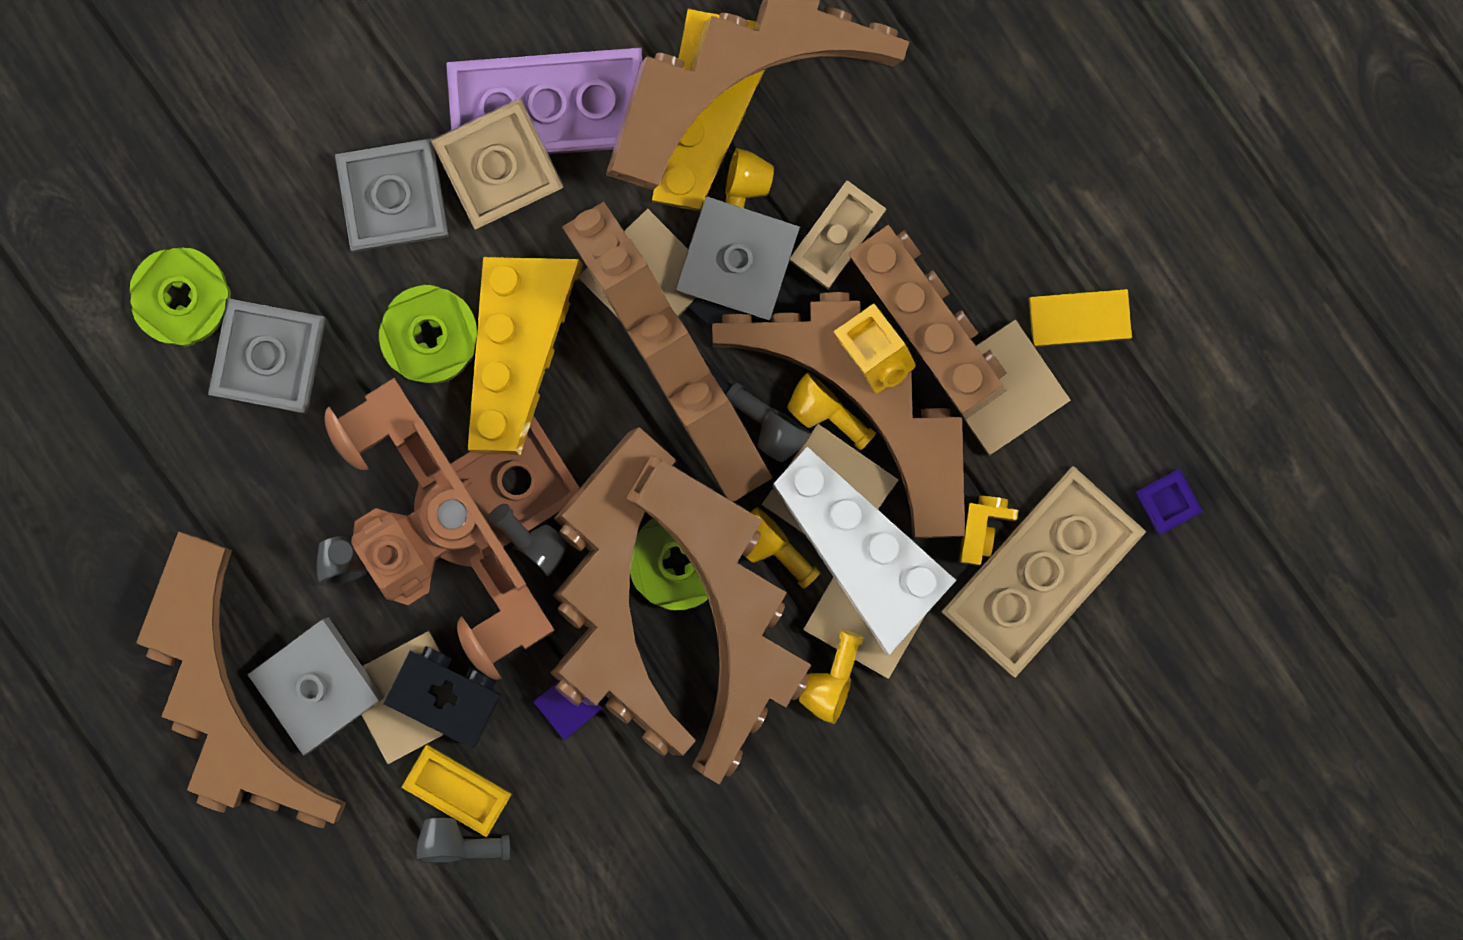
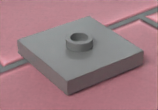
[335,138,449,253]
[676,196,800,321]
[208,298,326,414]
[248,617,384,756]

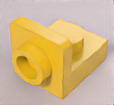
[833,304,916,393]
[958,496,1018,566]

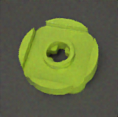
[130,247,231,347]
[379,285,478,384]
[630,518,708,610]

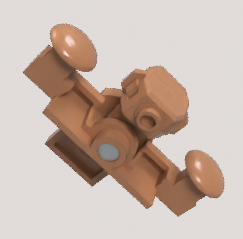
[324,378,580,680]

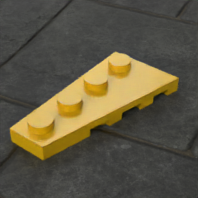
[652,9,765,211]
[468,257,583,455]

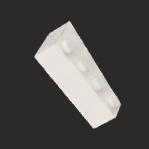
[773,447,956,655]

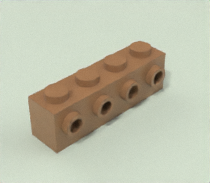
[848,225,1007,419]

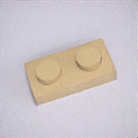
[789,180,886,290]

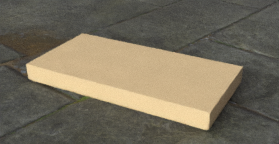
[941,466,1146,678]

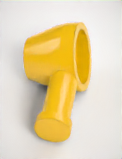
[725,148,774,208]
[787,372,876,450]
[746,507,820,589]
[799,630,864,724]

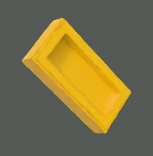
[1029,289,1132,347]
[401,744,512,837]

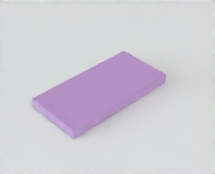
[446,48,642,155]

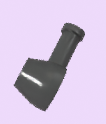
[726,382,812,462]
[489,504,568,580]
[316,536,367,586]
[416,818,510,863]

